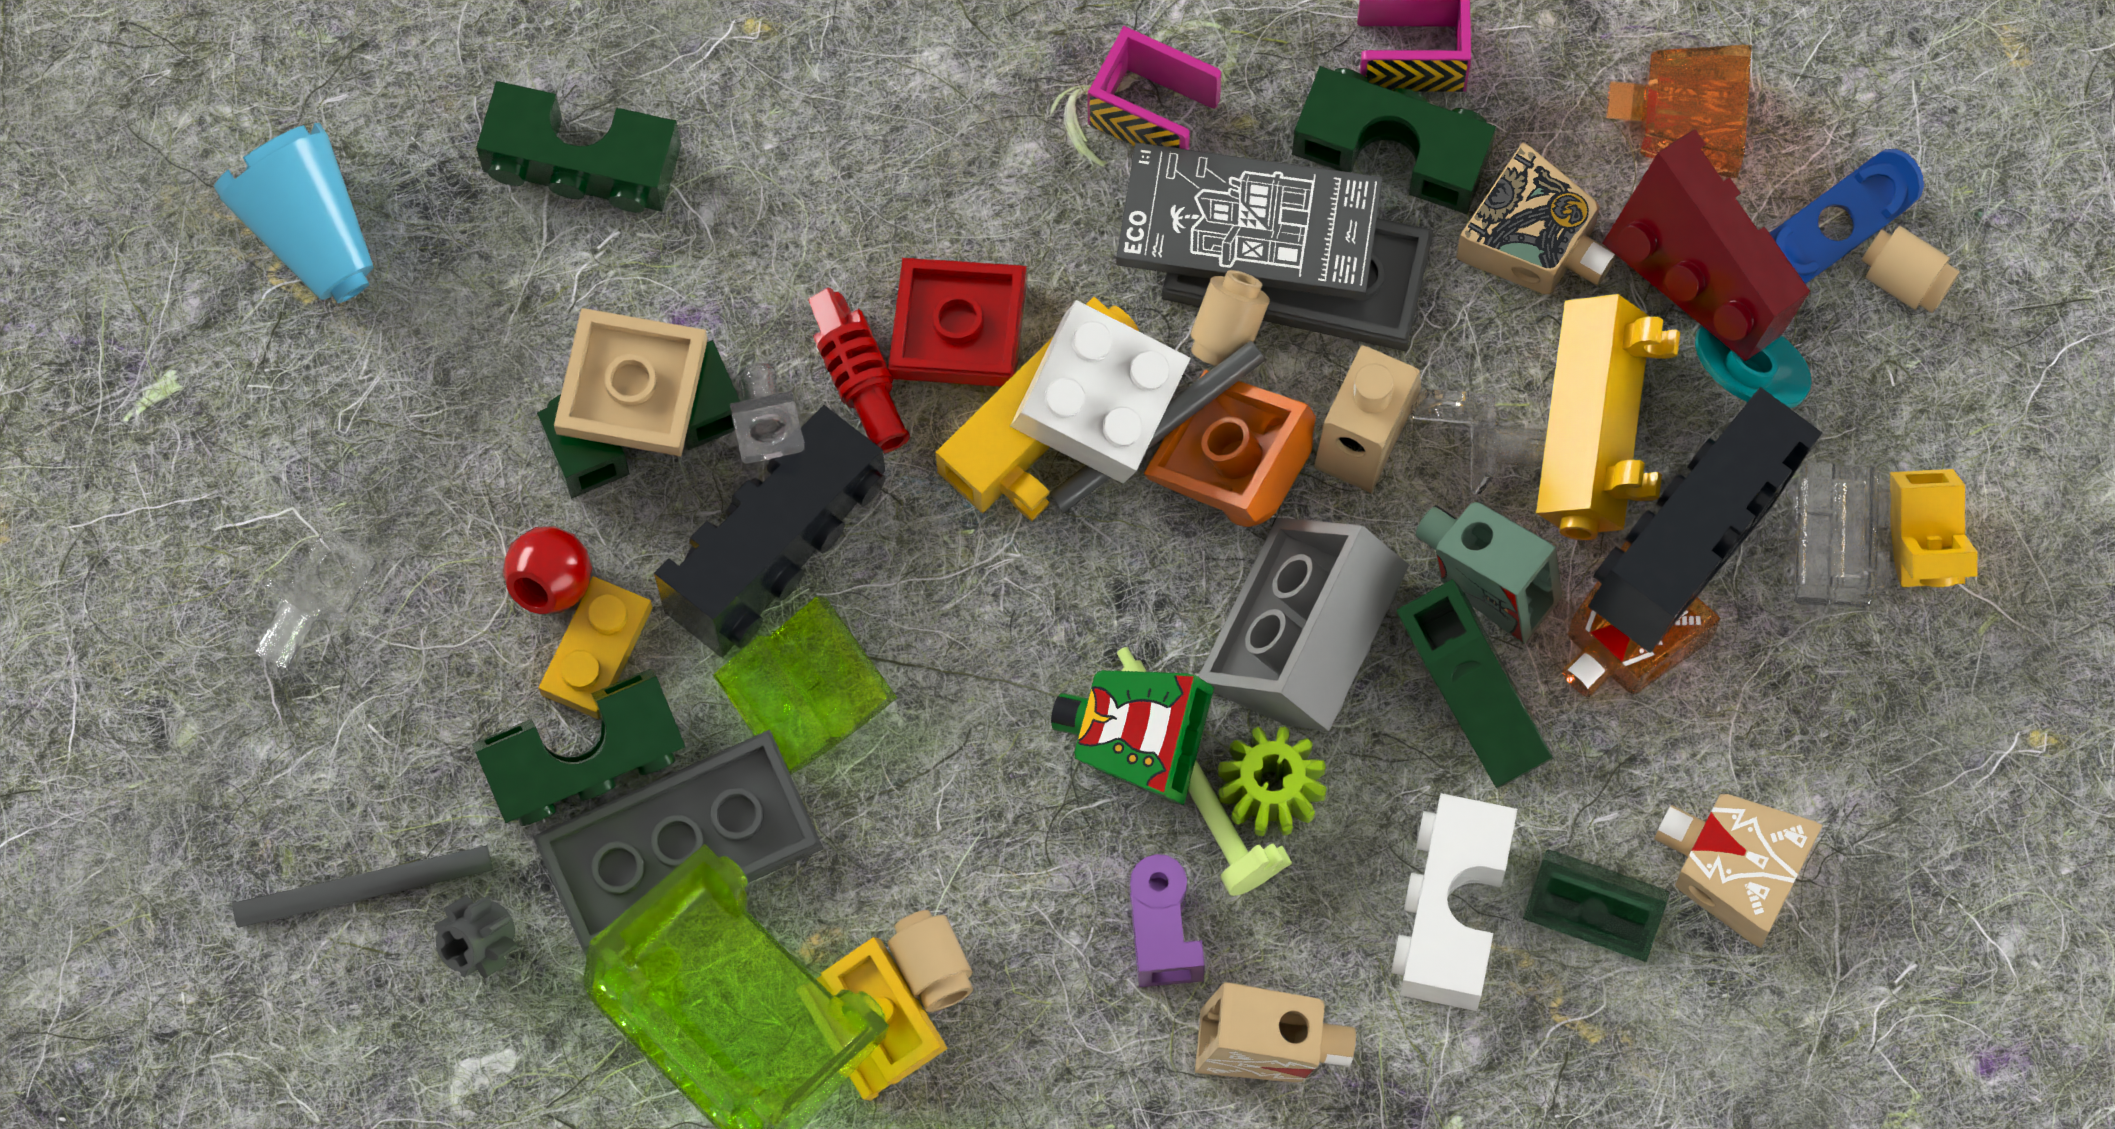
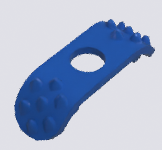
[1769,149,1924,284]

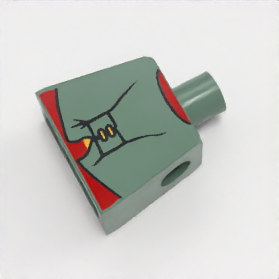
[1416,502,1563,644]

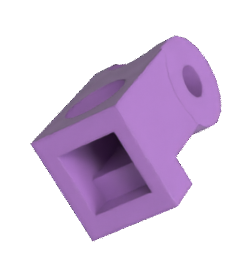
[1130,854,1205,987]

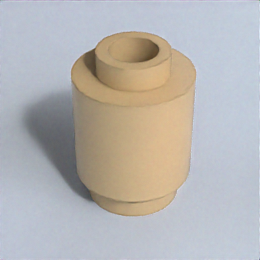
[1861,225,1960,314]
[1190,270,1270,366]
[887,910,973,1012]

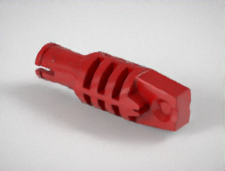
[808,287,910,454]

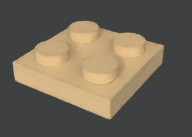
[554,308,708,457]

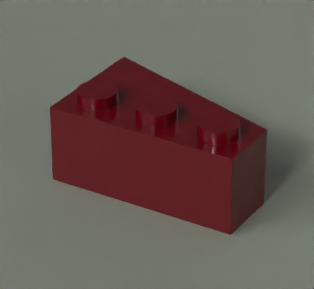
[1602,129,1811,361]

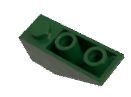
[1396,579,1554,789]

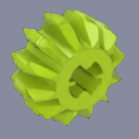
[1218,726,1327,837]

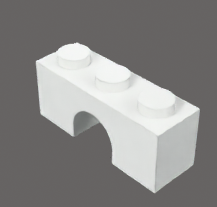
[1391,793,1518,1011]

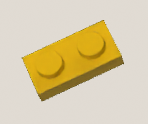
[538,576,653,720]

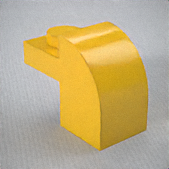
[1890,469,1978,587]

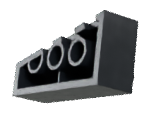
[1588,387,1822,653]
[654,405,886,658]

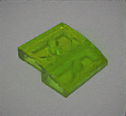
[713,596,897,775]

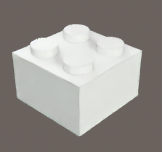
[1010,300,1191,484]

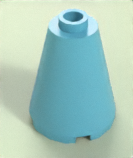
[214,123,374,303]

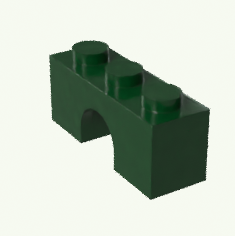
[1292,66,1496,215]
[476,81,681,213]
[537,340,746,499]
[472,668,686,826]

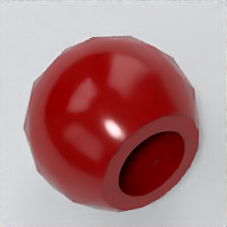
[503,526,593,614]

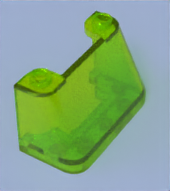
[583,844,889,1129]

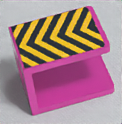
[1357,0,1471,92]
[1087,26,1222,150]

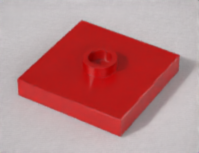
[888,258,1028,387]

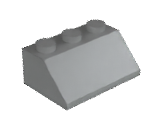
[1198,517,1409,731]

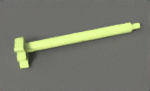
[1117,647,1292,896]

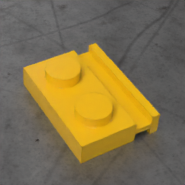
[797,937,948,1101]

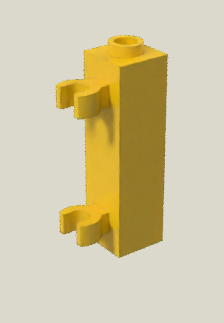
[1536,294,1680,540]
[936,297,1139,521]

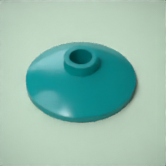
[1695,325,1812,408]

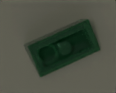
[1523,849,1670,962]

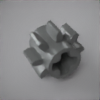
[434,895,517,979]

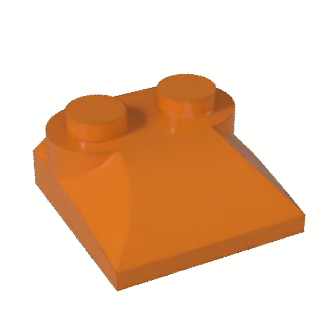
[1144,370,1316,527]

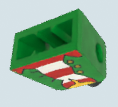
[1051,670,1214,805]

